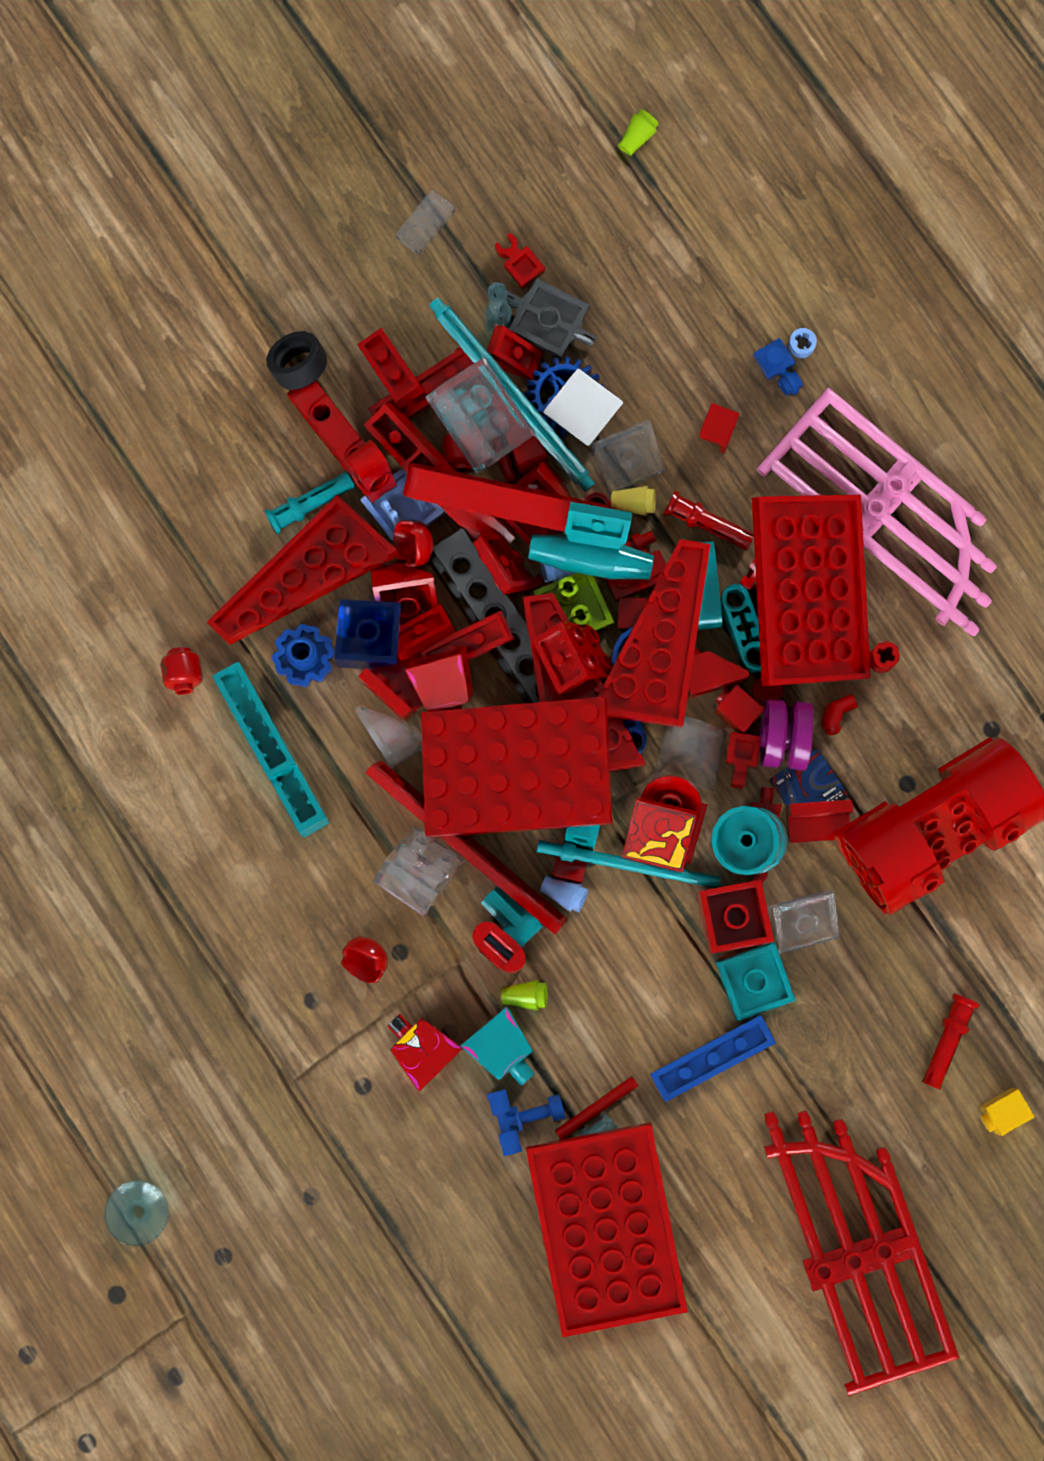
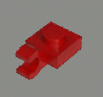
[725,732,760,789]

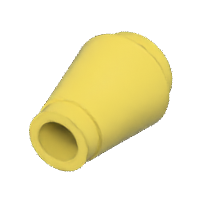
[611,486,656,516]

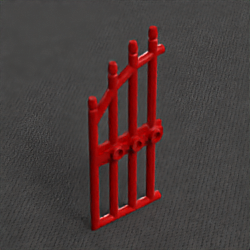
[764,1110,960,1396]

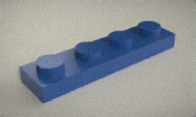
[650,1015,776,1102]

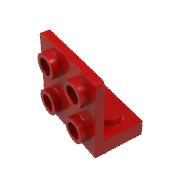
[532,621,613,695]
[358,647,423,723]

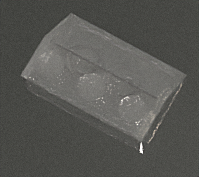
[425,357,535,474]

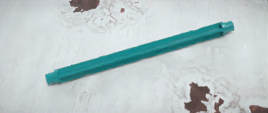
[429,297,596,492]

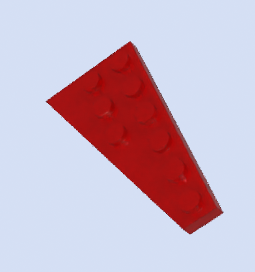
[207,495,400,645]
[597,539,710,728]

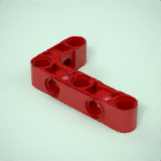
[287,381,397,503]

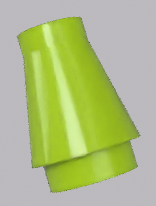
[618,109,659,156]
[501,980,548,1011]

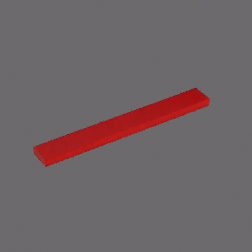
[365,761,568,934]

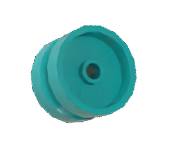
[711,806,788,875]

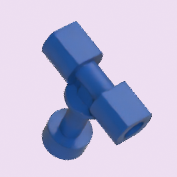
[487,1089,566,1156]

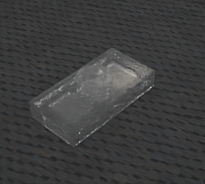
[395,190,455,255]

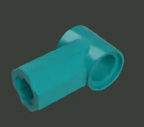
[481,886,543,948]

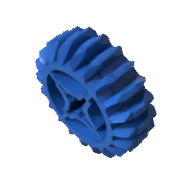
[524,356,605,439]

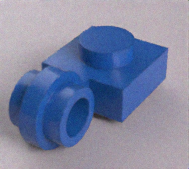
[753,338,803,396]

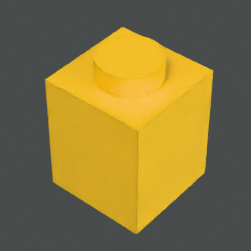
[979,1088,1035,1136]

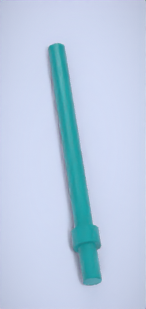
[536,840,721,888]

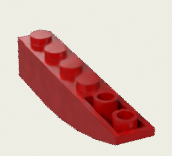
[364,403,517,544]

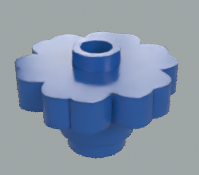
[272,624,335,688]

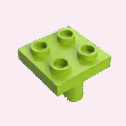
[534,573,614,632]

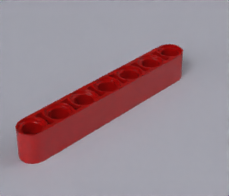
[403,463,618,532]

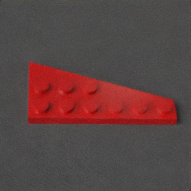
[522,593,646,771]

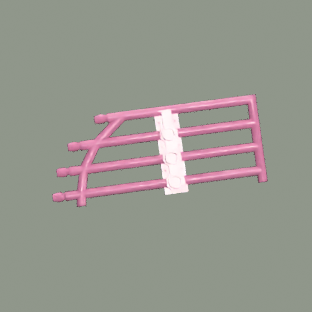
[756,387,997,636]

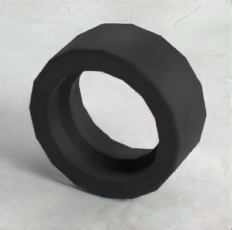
[266,331,328,389]

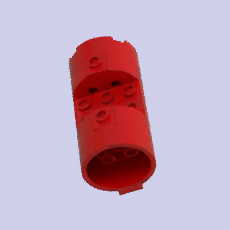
[833,737,1044,916]

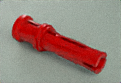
[663,490,754,551]
[921,993,980,1090]

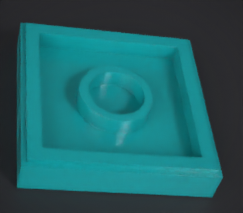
[715,941,796,1021]

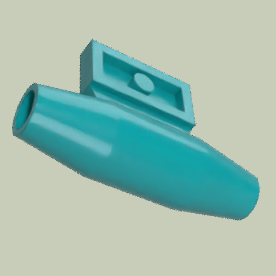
[528,502,654,580]

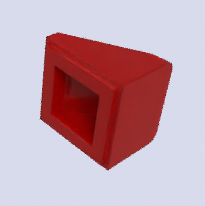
[552,856,587,883]

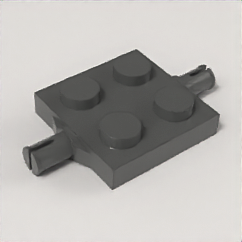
[501,278,597,360]

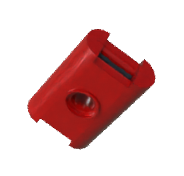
[472,922,526,974]

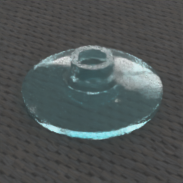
[105,1181,169,1246]

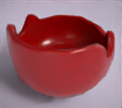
[393,520,434,567]
[341,936,388,984]

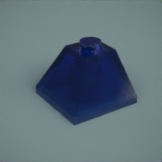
[334,599,402,669]

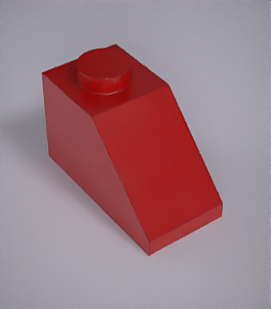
[688,649,750,700]

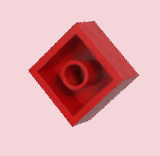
[696,880,774,954]

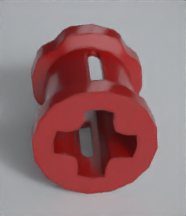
[870,641,900,673]

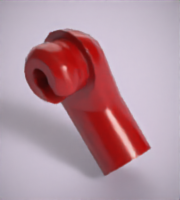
[821,694,858,736]

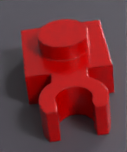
[495,233,546,290]

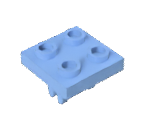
[360,468,446,543]

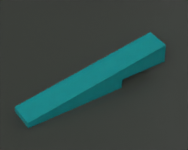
[212,661,330,838]

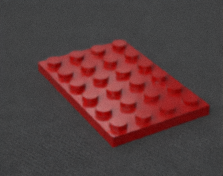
[752,494,871,686]
[421,697,613,837]
[525,1122,688,1338]

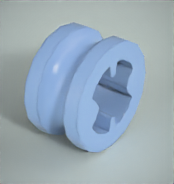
[788,328,817,358]

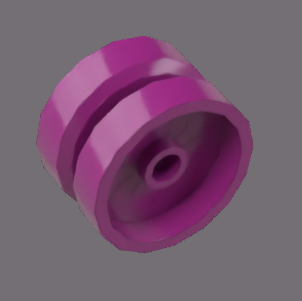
[760,699,814,771]

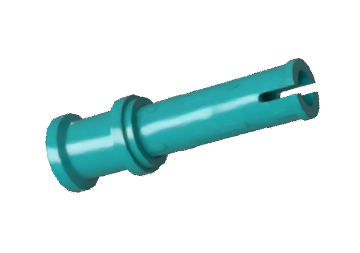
[264,471,355,535]

